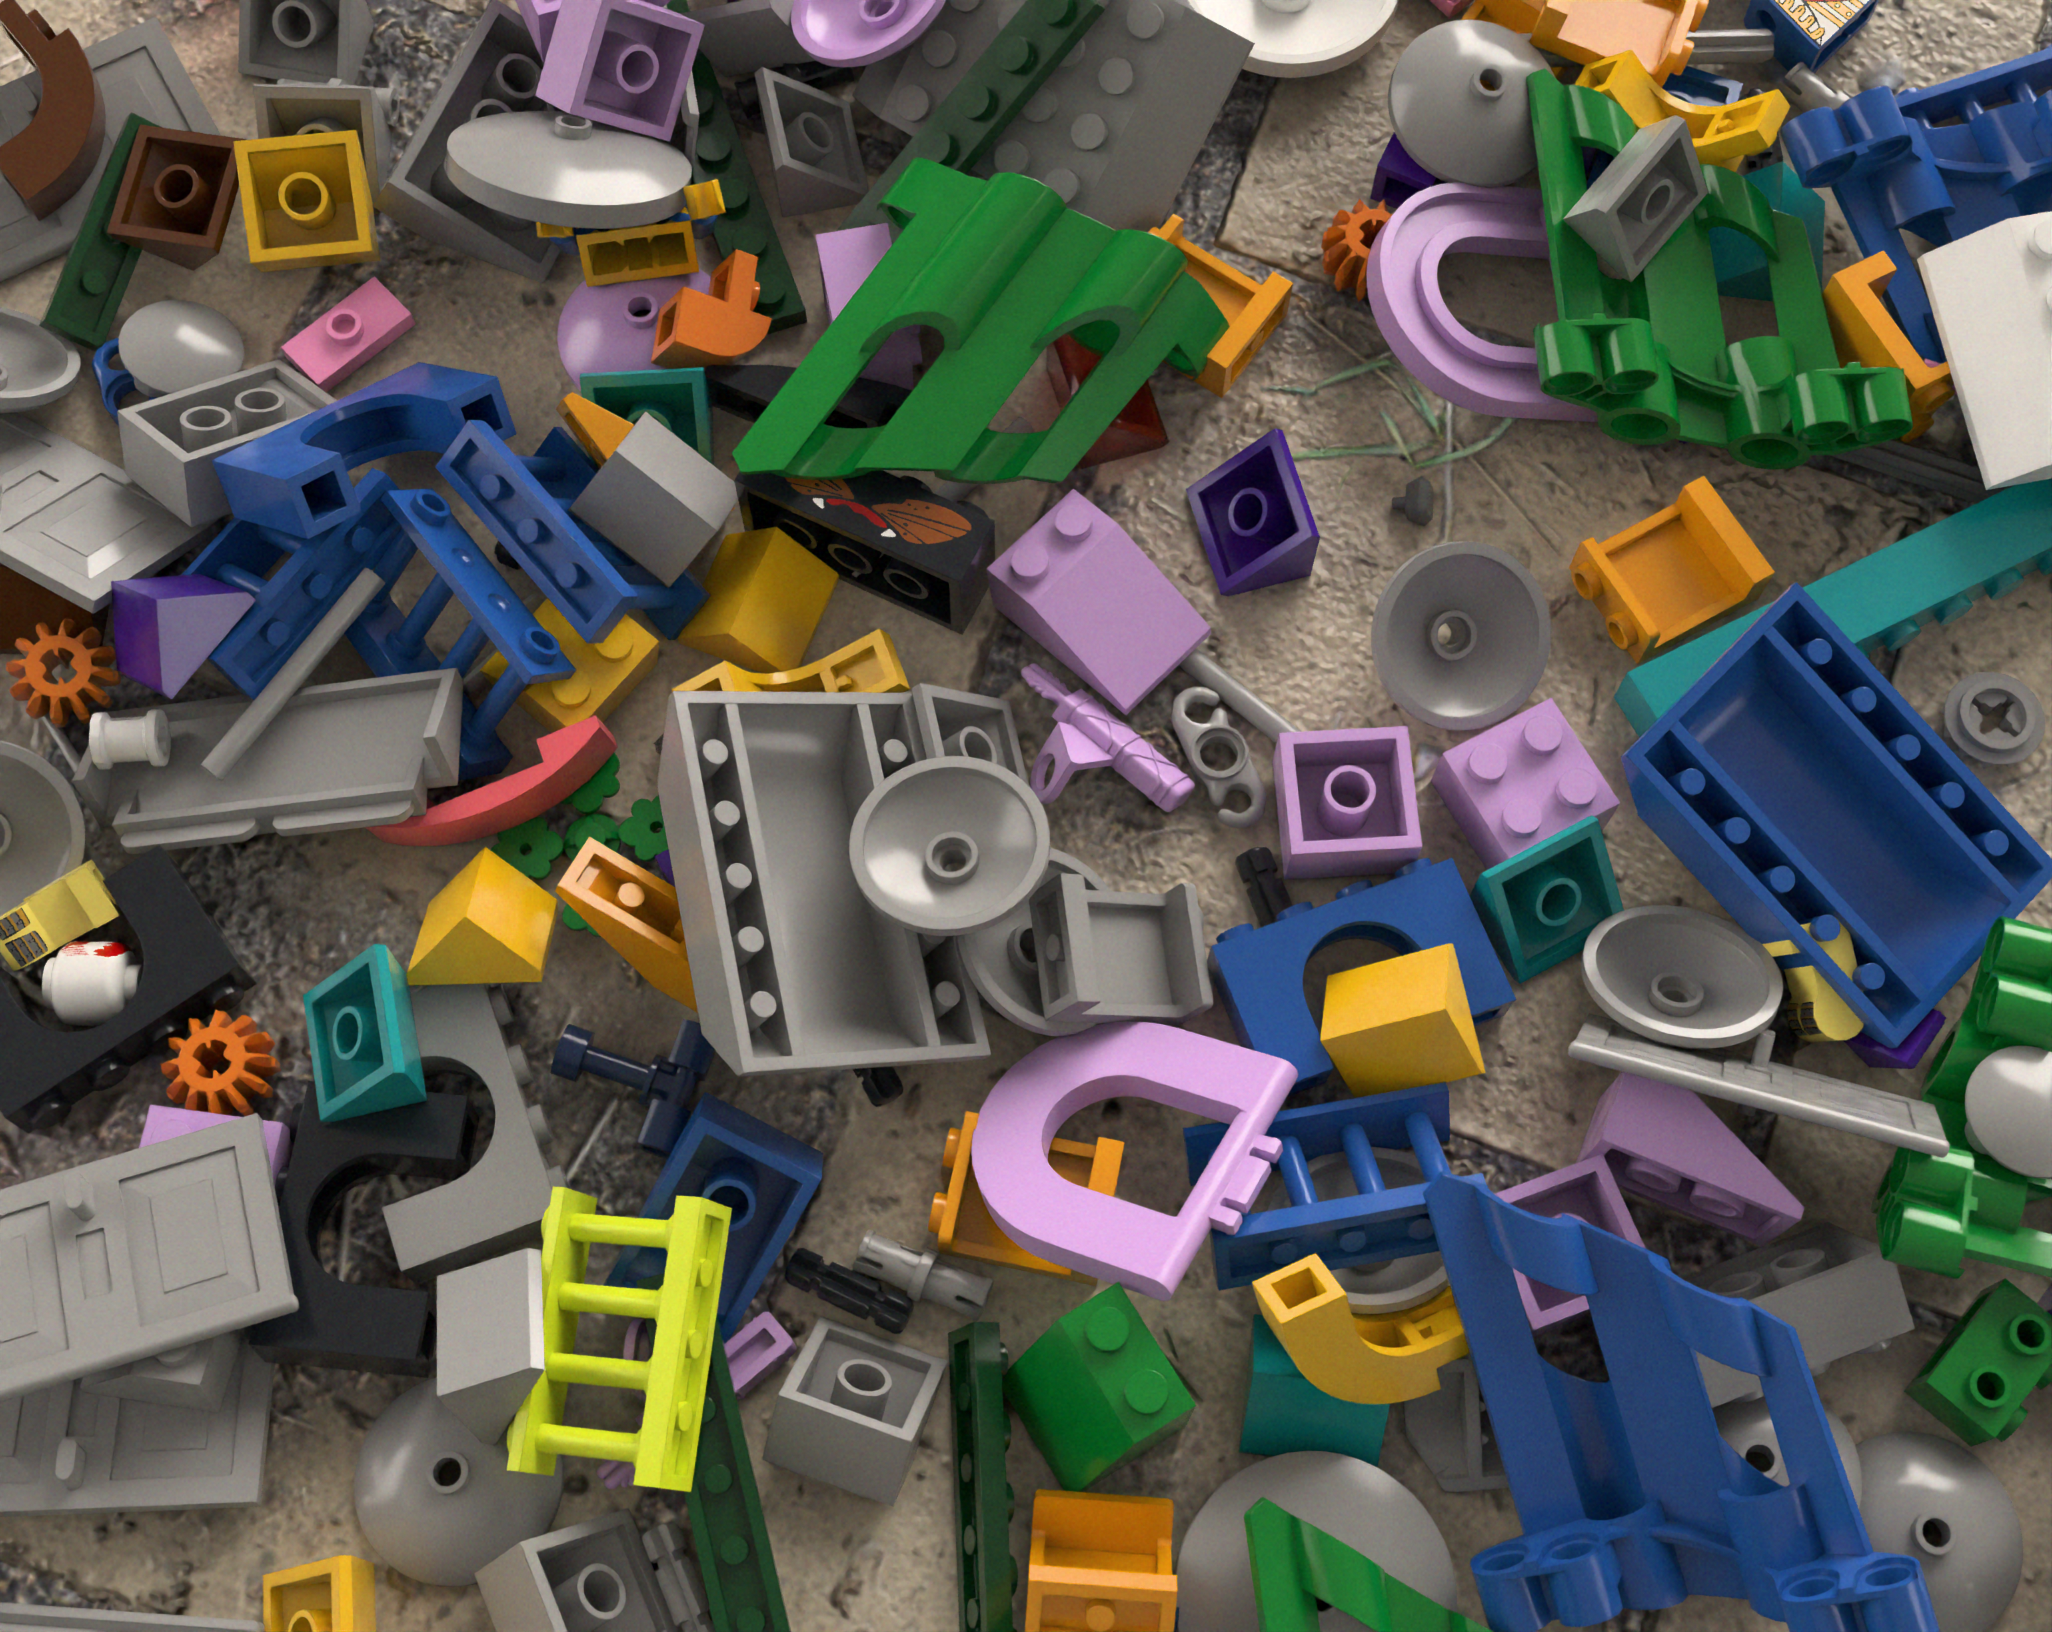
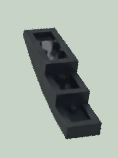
[705,365,912,429]

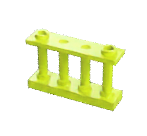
[507,1186,732,1492]

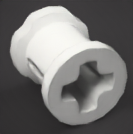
[89,709,171,770]

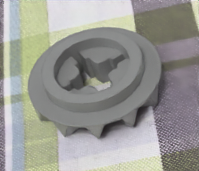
[1940,672,2045,769]

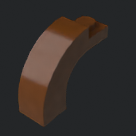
[0,0,106,221]

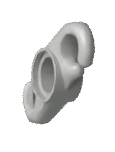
[1171,687,1267,828]

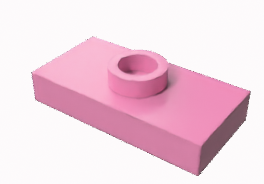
[281,276,416,393]

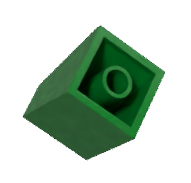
[1002,1282,1196,1492]

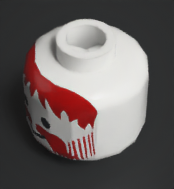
[42,941,144,1026]

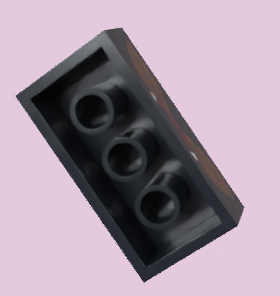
[734,470,995,635]

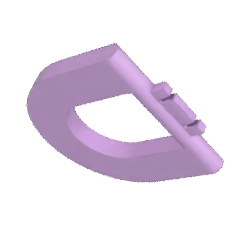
[1366,182,1600,422]
[971,1021,1298,1301]

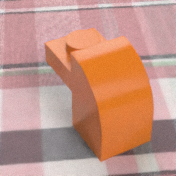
[651,249,772,371]

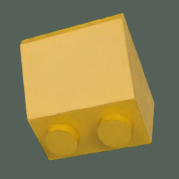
[233,130,380,272]
[480,598,659,733]

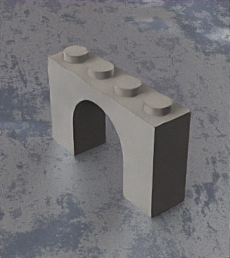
[382,983,570,1284]

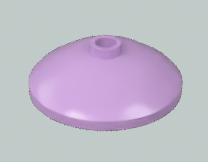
[791,0,946,67]
[557,269,711,392]

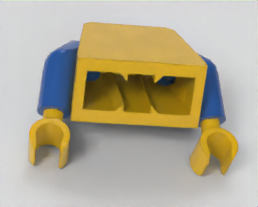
[536,179,726,287]

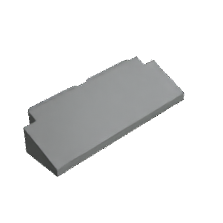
[72,668,463,854]

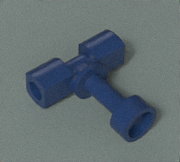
[551,1019,716,1159]

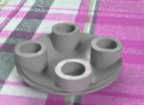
[118,300,244,397]
[1965,1046,2052,1180]

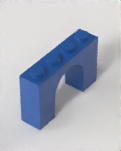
[212,362,517,539]
[1207,858,1516,1098]

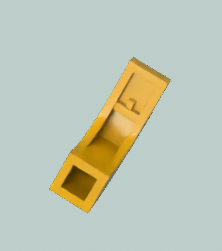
[1575,49,1791,172]
[672,629,910,693]
[1252,1253,1470,1405]

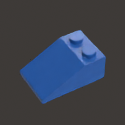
[603,1092,823,1344]

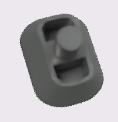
[1392,476,1434,526]

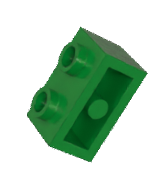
[1904,1278,2052,1447]

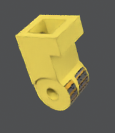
[0,859,122,971]
[1762,917,1864,1042]

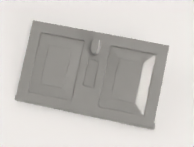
[0,17,221,283]
[0,412,222,614]
[1568,1013,1950,1158]
[0,1113,299,1402]
[0,1334,275,1517]

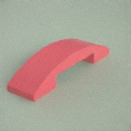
[365,715,618,847]

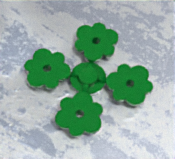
[491,753,668,937]

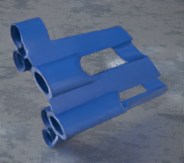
[1780,86,2052,363]
[1423,1171,1940,1632]

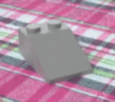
[117,359,337,527]

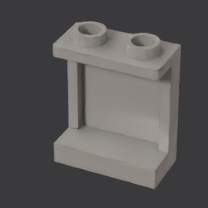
[1029,873,1213,1026]

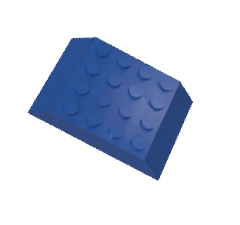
[1621,582,2052,1048]

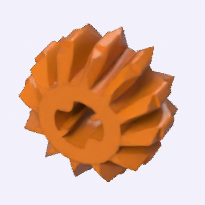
[1321,199,1393,302]
[6,618,121,728]
[160,1010,281,1117]

